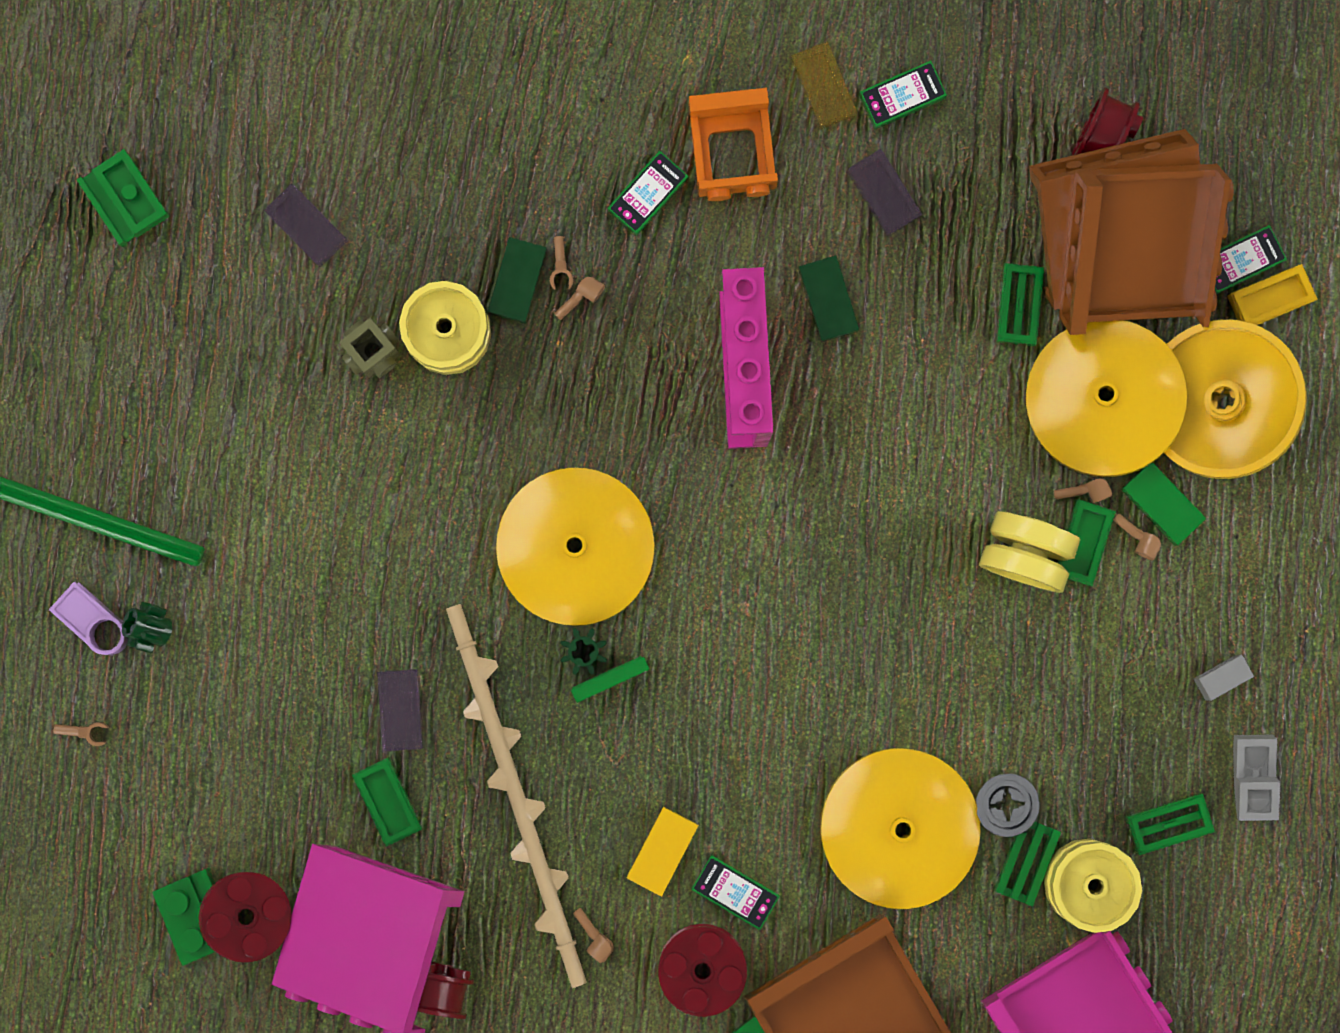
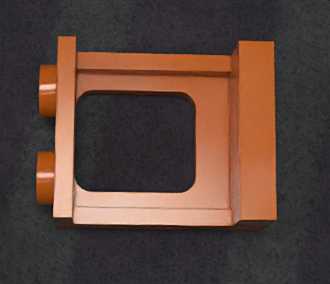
[688,88,778,201]

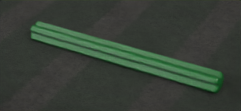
[0,476,205,567]

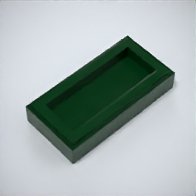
[488,237,547,324]
[798,255,859,343]

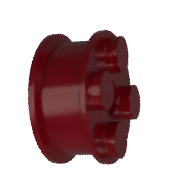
[1070,87,1143,156]
[199,872,291,962]
[658,924,747,1017]
[417,961,474,1019]

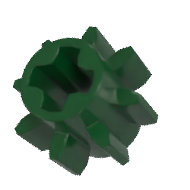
[122,601,172,653]
[560,628,607,675]

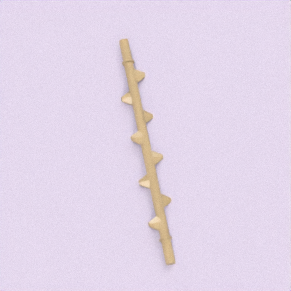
[446,604,587,988]

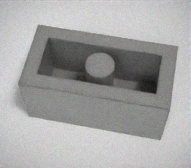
[1194,655,1254,701]

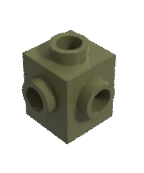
[339,317,401,379]

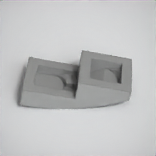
[1233,735,1280,821]

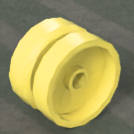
[399,281,491,375]
[979,511,1081,593]
[1044,839,1142,933]

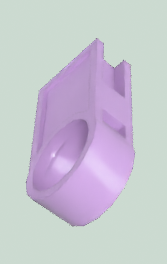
[49,582,129,655]

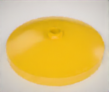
[1026,320,1187,477]
[1164,320,1307,479]
[496,468,654,626]
[820,748,981,909]

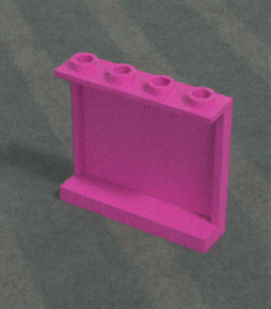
[719,267,773,449]
[271,844,465,1033]
[981,931,1173,1033]

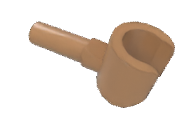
[550,236,574,290]
[554,277,605,320]
[1054,478,1112,504]
[1113,513,1161,561]
[53,722,109,746]
[573,908,614,963]

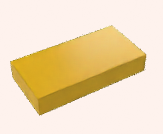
[1227,264,1318,325]
[626,806,699,897]

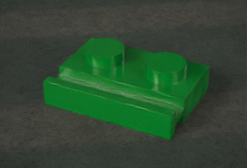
[77,149,170,247]
[152,868,215,966]

